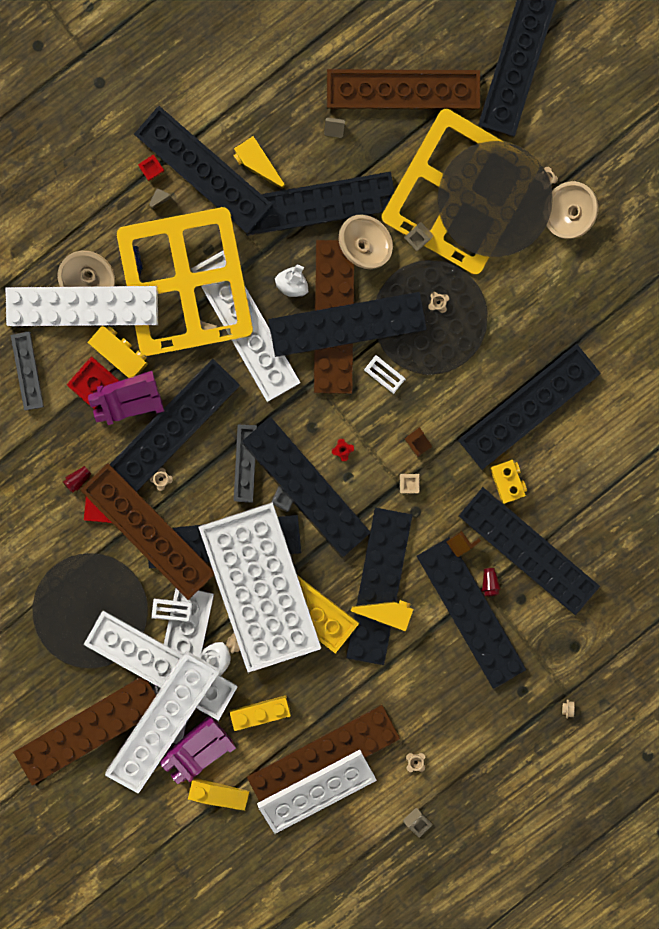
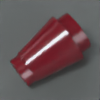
[63,466,91,493]
[482,568,501,596]

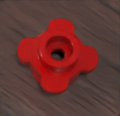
[332,439,354,461]

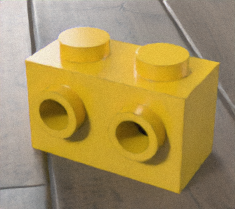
[490,460,527,504]

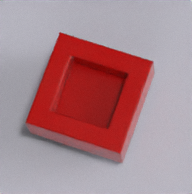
[138,154,165,181]

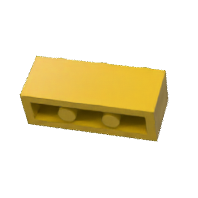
[87,325,148,378]
[230,695,291,731]

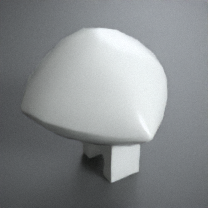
[275,265,308,297]
[198,642,231,676]

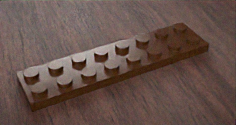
[327,69,480,110]
[314,240,354,394]
[81,463,215,600]
[13,677,157,785]
[247,704,400,802]

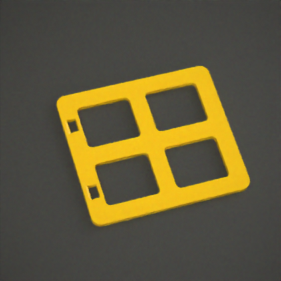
[382,109,539,274]
[117,207,253,356]

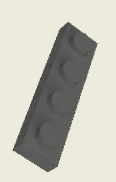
[11,332,44,411]
[234,425,257,502]

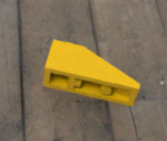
[233,136,285,189]
[351,600,413,631]
[188,777,250,810]

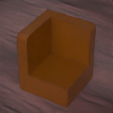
[404,427,432,457]
[447,531,481,557]

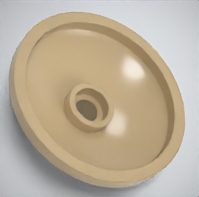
[543,181,598,239]
[339,215,393,269]
[58,251,115,287]

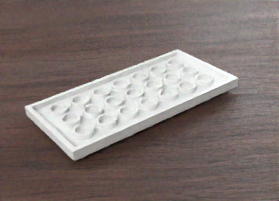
[199,502,321,672]

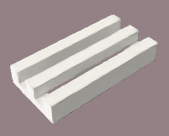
[364,355,405,394]
[152,599,192,622]

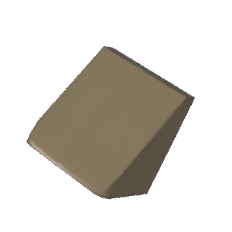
[324,117,345,138]
[149,189,172,210]
[404,222,433,251]
[403,808,433,838]

